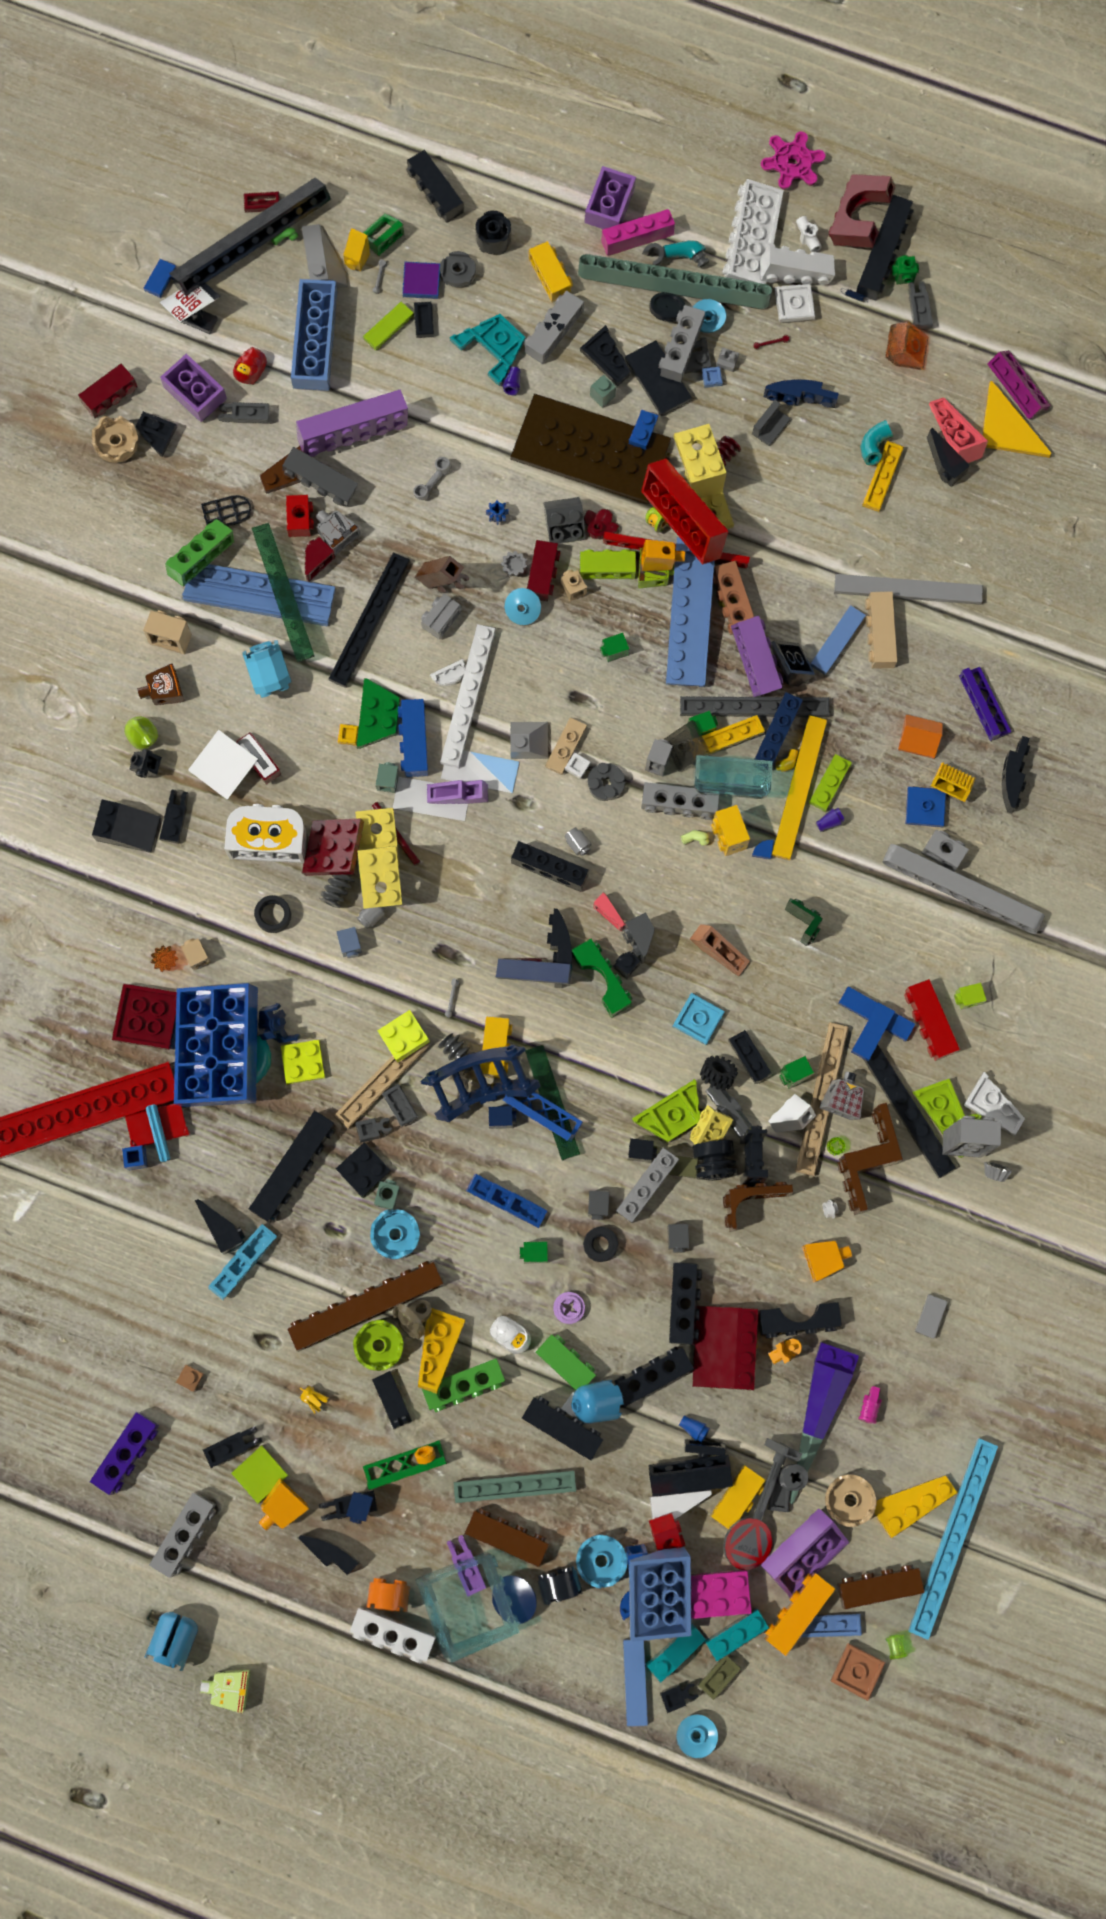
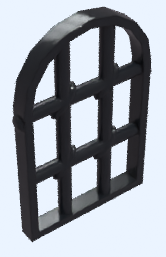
[201,495,251,527]

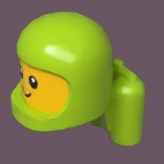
[645,507,668,533]

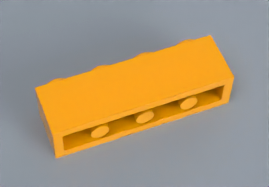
[764,1572,835,1656]

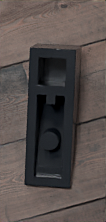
[927,427,970,487]
[195,1199,245,1254]

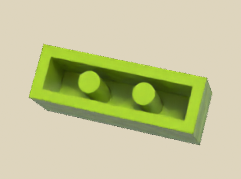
[580,549,636,579]

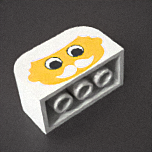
[224,804,307,863]

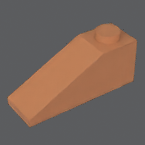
[690,924,750,976]

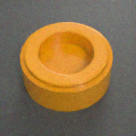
[415,1446,436,1464]

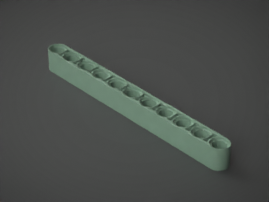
[578,254,772,309]

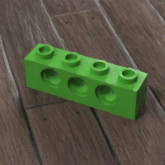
[165,519,234,587]
[422,1358,505,1413]

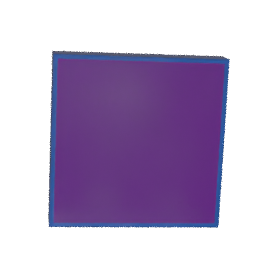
[402,262,440,299]

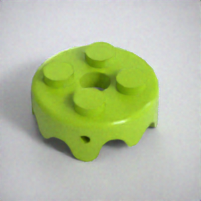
[353,1320,404,1371]

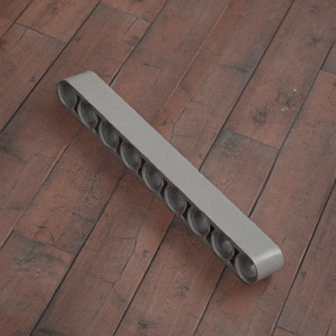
[882,844,1045,934]

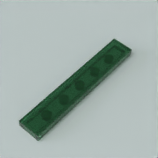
[525,1045,580,1161]

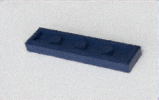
[496,958,572,985]

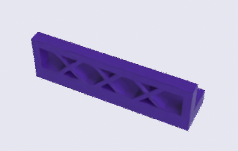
[959,667,1011,742]

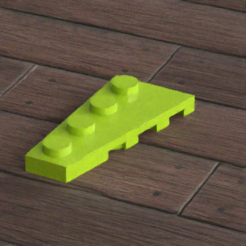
[912,1078,965,1158]

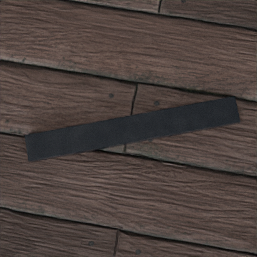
[328,552,410,688]

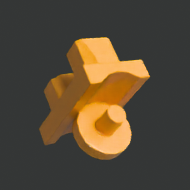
[768,1338,802,1364]

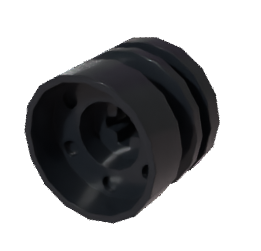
[692,1140,738,1181]

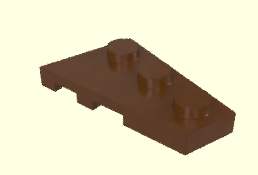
[259,446,302,494]

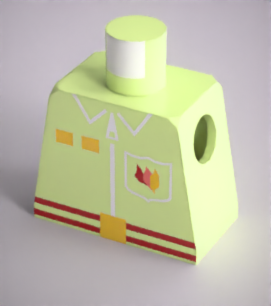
[200,1670,251,1713]

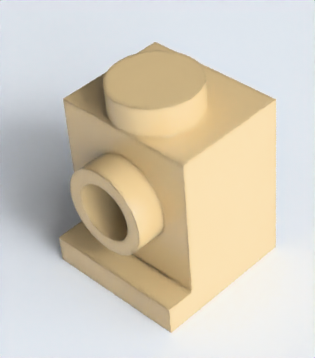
[561,569,587,601]

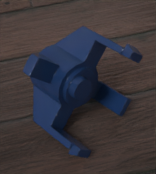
[258,1003,301,1043]

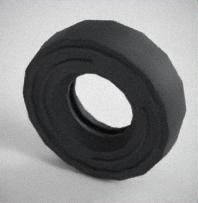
[583,1226,619,1262]

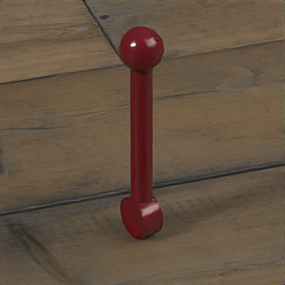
[753,335,789,349]

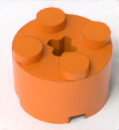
[367,1578,410,1612]

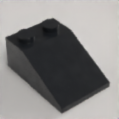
[771,640,815,687]
[92,799,161,853]

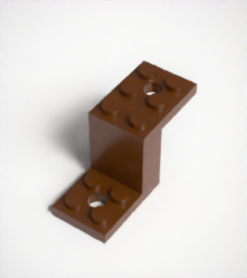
[837,1103,903,1215]

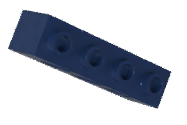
[752,692,803,771]

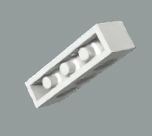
[350,1607,436,1663]

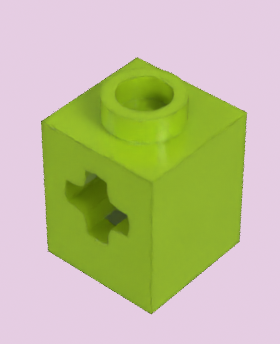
[954,982,987,1010]

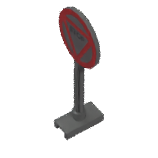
[723,1438,802,1570]

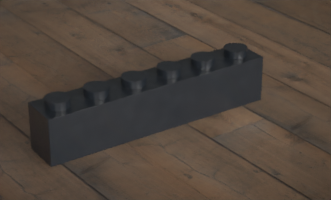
[856,194,914,301]
[248,1110,336,1224]

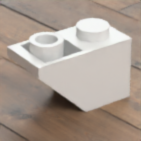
[768,1094,816,1133]

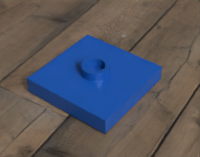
[905,786,946,828]

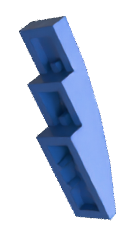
[466,1174,548,1228]

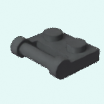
[672,337,712,374]

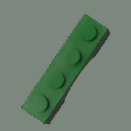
[572,939,633,1018]

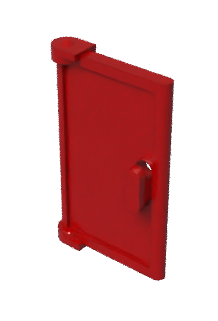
[125,1104,190,1147]

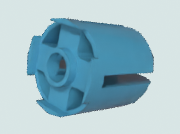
[144,1612,198,1672]

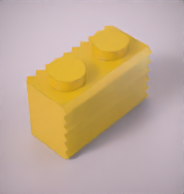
[931,762,976,802]

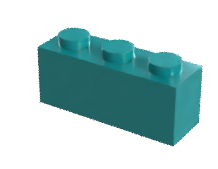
[704,1608,769,1661]

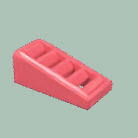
[593,892,625,932]

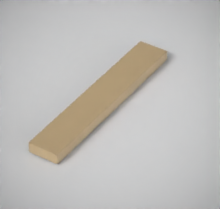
[335,1044,430,1129]

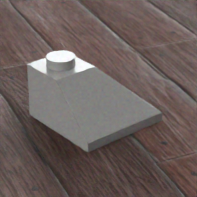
[510,722,548,759]

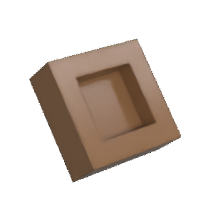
[176,1365,204,1392]

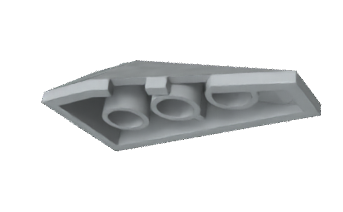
[302,224,347,289]

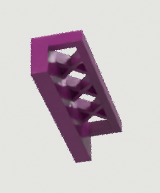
[987,350,1051,420]

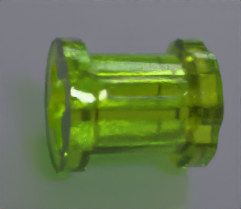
[885,1635,907,1659]

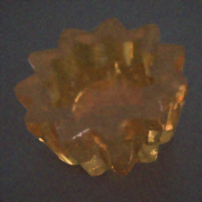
[151,945,178,972]

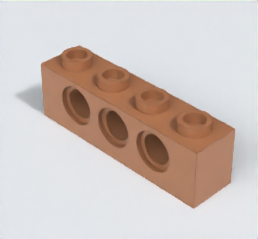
[713,561,754,640]

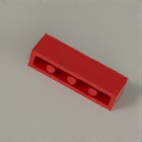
[904,979,960,1061]

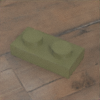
[698,1655,741,1700]

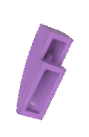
[427,780,488,804]

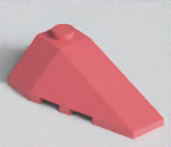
[929,397,988,463]

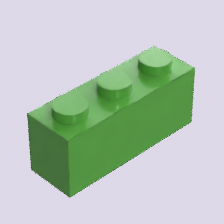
[535,1334,596,1390]

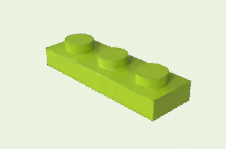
[809,754,852,812]

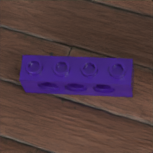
[89,1412,159,1495]

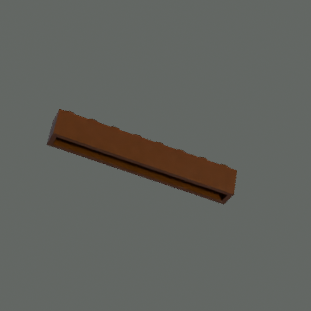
[287,1261,444,1352]

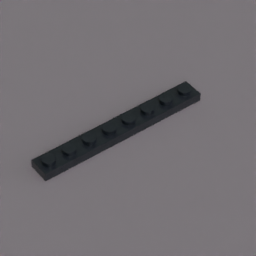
[863,1044,956,1179]

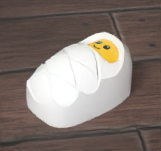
[490,1316,531,1354]

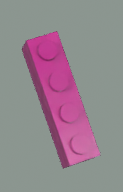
[601,209,675,256]

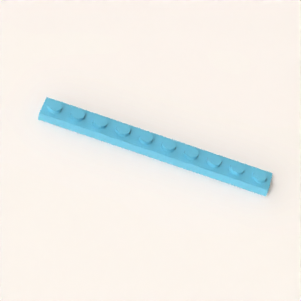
[908,1438,998,1640]

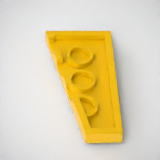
[418,1308,465,1394]
[874,1475,957,1538]

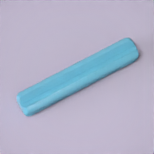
[146,1104,170,1162]

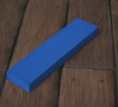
[838,986,915,1042]

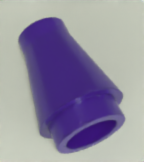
[503,367,521,395]
[815,808,845,832]

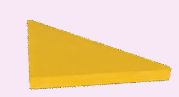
[982,381,1051,458]

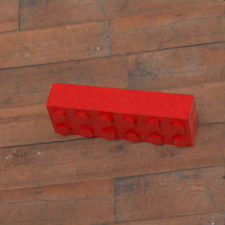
[641,459,729,565]

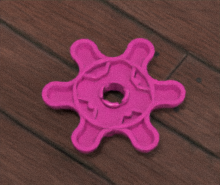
[761,131,826,190]

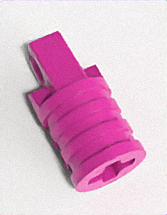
[858,1386,882,1424]

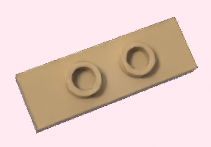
[545,717,587,775]

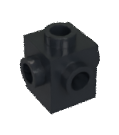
[129,749,162,778]

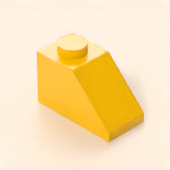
[343,228,370,272]

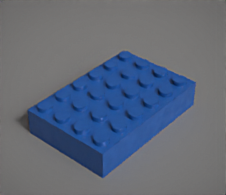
[174,983,258,1107]

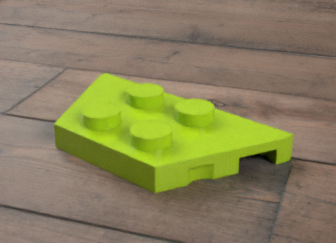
[632,1079,700,1143]

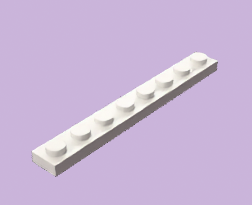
[440,624,496,768]

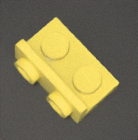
[690,1105,733,1144]

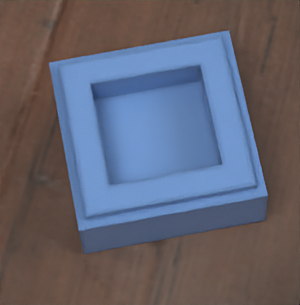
[702,367,723,388]

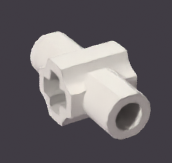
[796,216,821,252]

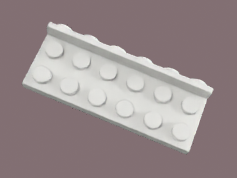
[722,179,783,284]

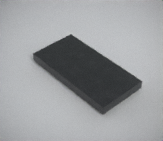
[625,340,692,417]

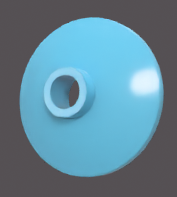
[693,299,726,333]
[505,588,541,625]
[677,1714,718,1758]

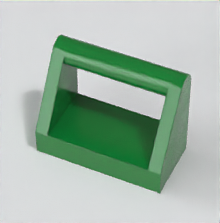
[363,213,404,256]

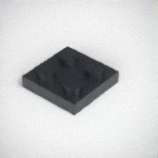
[335,1142,391,1198]

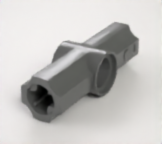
[705,1086,752,1138]

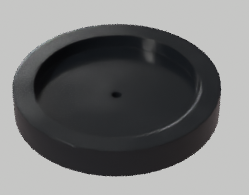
[649,292,685,322]

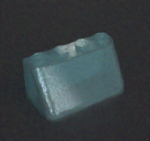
[693,755,773,799]

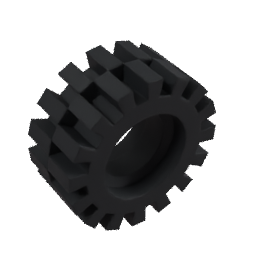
[700,1055,738,1090]

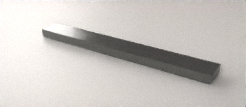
[680,696,830,717]

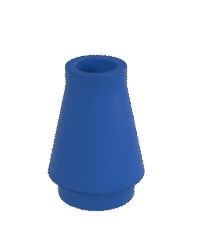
[679,1415,710,1442]

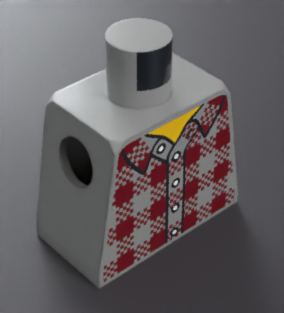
[819,1072,864,1121]

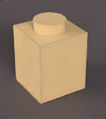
[181,938,210,971]

